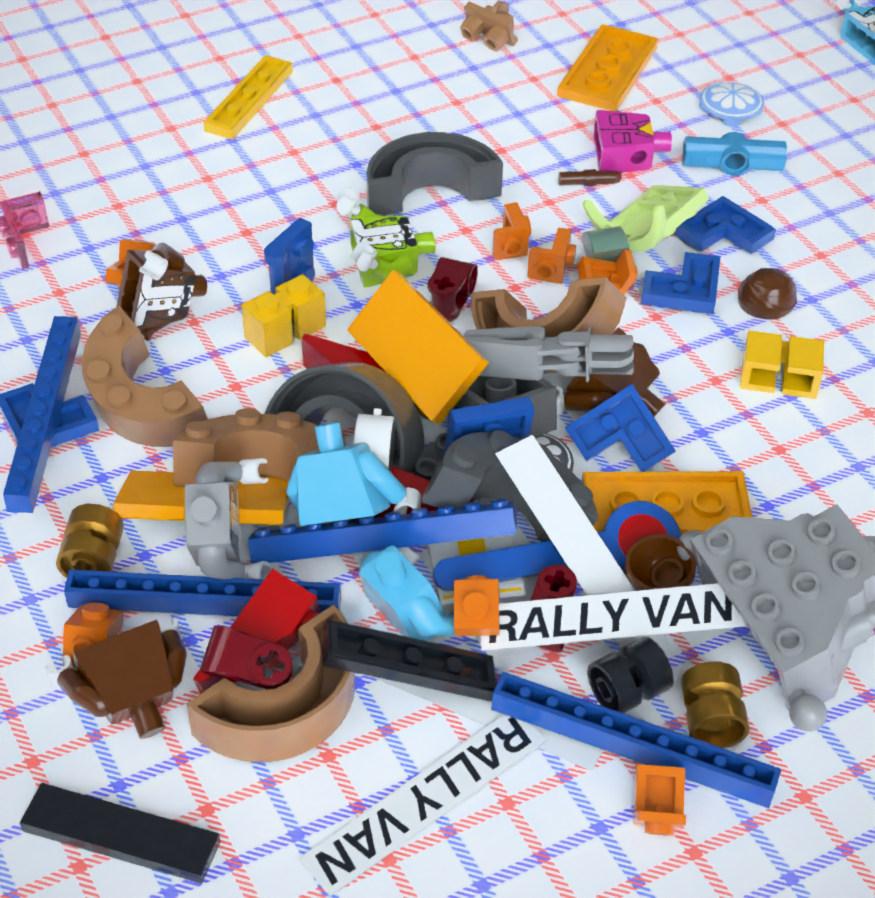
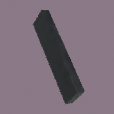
[321,619,497,701]
[19,782,221,884]

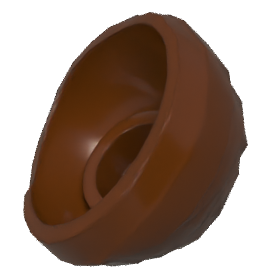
[738,268,797,320]
[624,534,696,591]

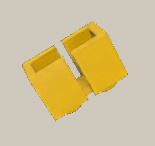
[241,274,326,358]
[740,330,825,399]

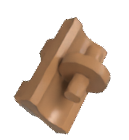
[460,0,518,52]

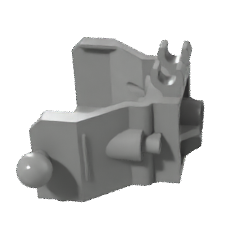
[677,504,875,732]

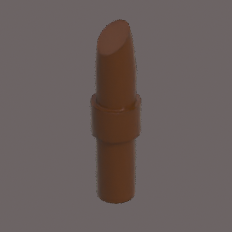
[558,169,622,186]

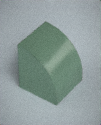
[582,226,630,262]

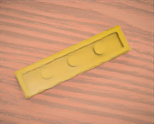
[203,55,293,140]

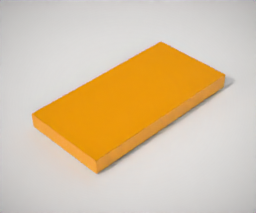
[557,24,659,111]
[347,270,489,425]
[113,470,290,525]
[581,471,753,535]

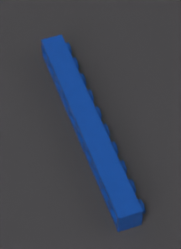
[3,316,81,513]
[247,499,518,563]
[64,570,341,616]
[491,672,782,809]

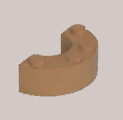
[471,277,627,374]
[82,305,208,447]
[173,408,319,486]
[186,605,356,762]

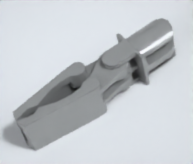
[463,326,634,382]

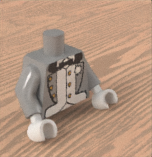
[185,458,271,580]

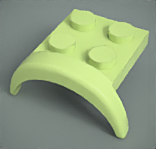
[582,185,709,252]

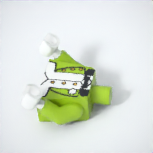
[336,186,436,288]

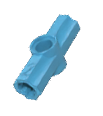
[682,131,787,176]

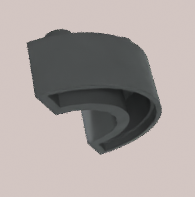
[366,132,503,216]
[265,362,424,473]
[422,430,598,542]

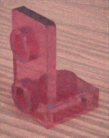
[0,191,49,270]

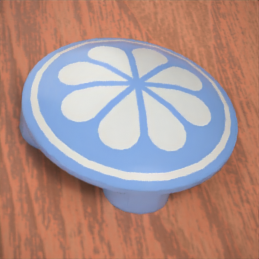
[699,81,764,127]

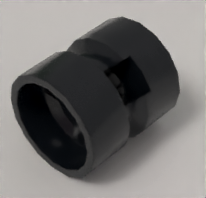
[587,637,674,714]

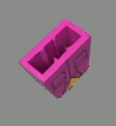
[593,110,672,173]

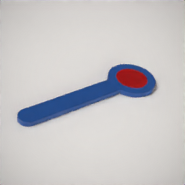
[432,501,681,591]

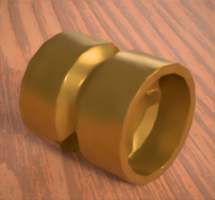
[55,503,124,578]
[681,661,750,748]

